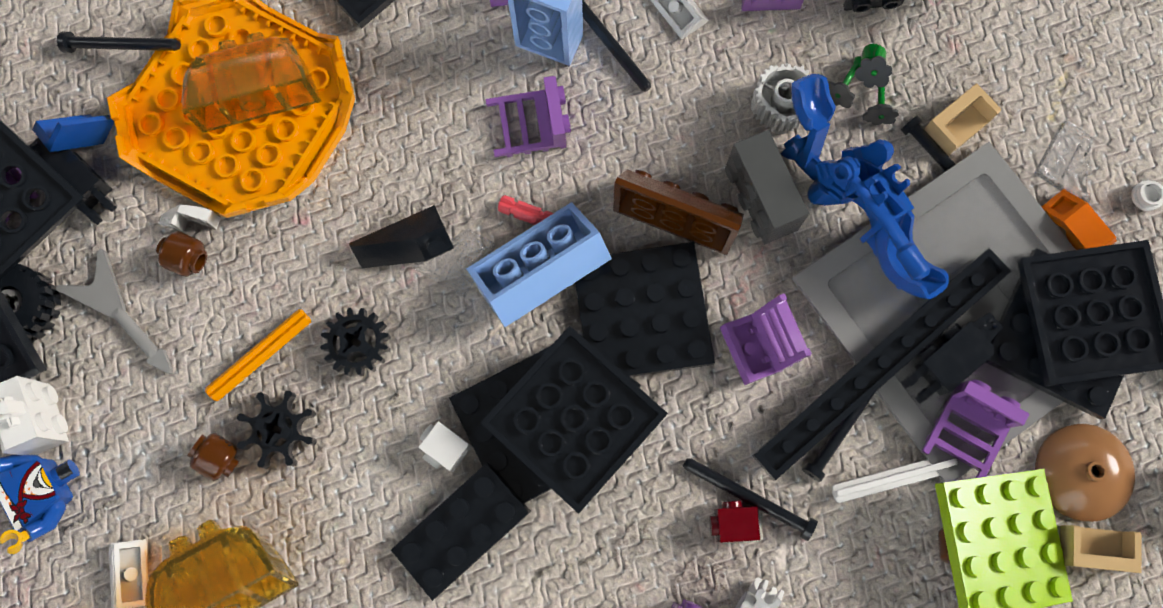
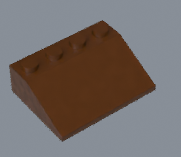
[613,169,744,256]

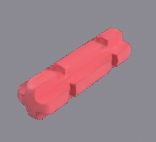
[498,195,553,225]

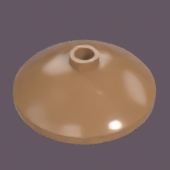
[1035,424,1135,522]

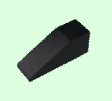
[349,205,454,268]

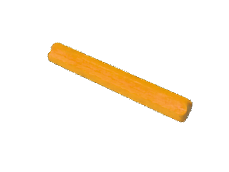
[205,309,311,401]

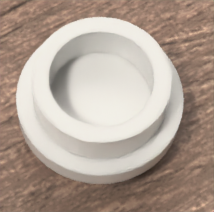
[1131,180,1163,211]

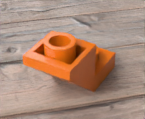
[1041,189,1117,250]

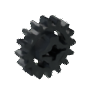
[320,308,391,377]

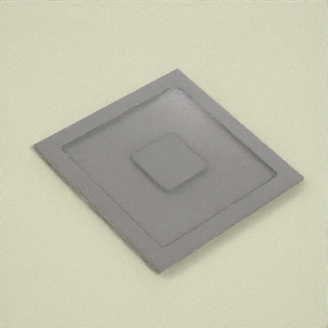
[792,142,1076,482]

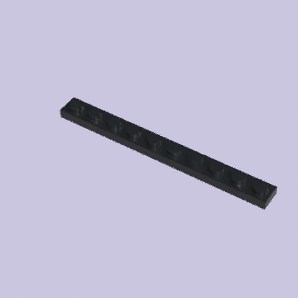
[752,248,1011,481]

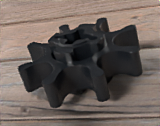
[237,390,317,469]

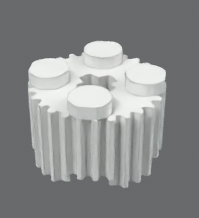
[751,64,809,134]

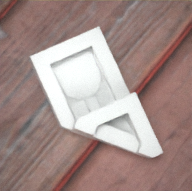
[159,205,221,232]

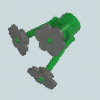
[828,44,899,125]

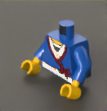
[0,455,80,554]

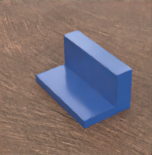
[32,114,114,152]

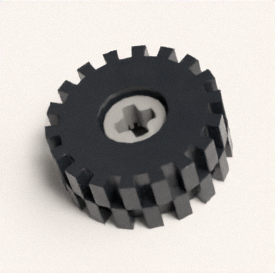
[0,264,61,343]

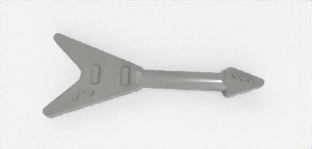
[56,249,173,374]

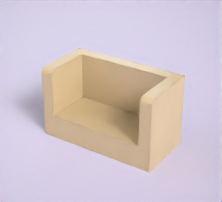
[924,83,1001,156]
[1060,525,1142,573]

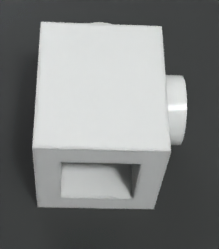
[418,421,473,472]

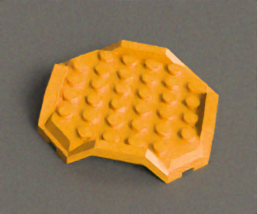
[107,0,355,218]

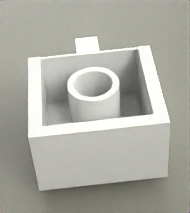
[0,376,69,455]

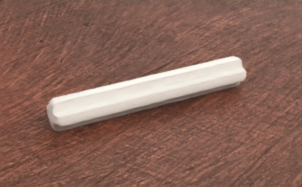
[832,459,958,503]

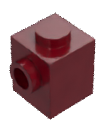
[709,501,760,543]

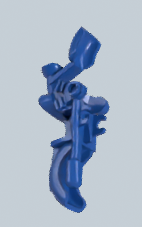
[780,74,949,299]

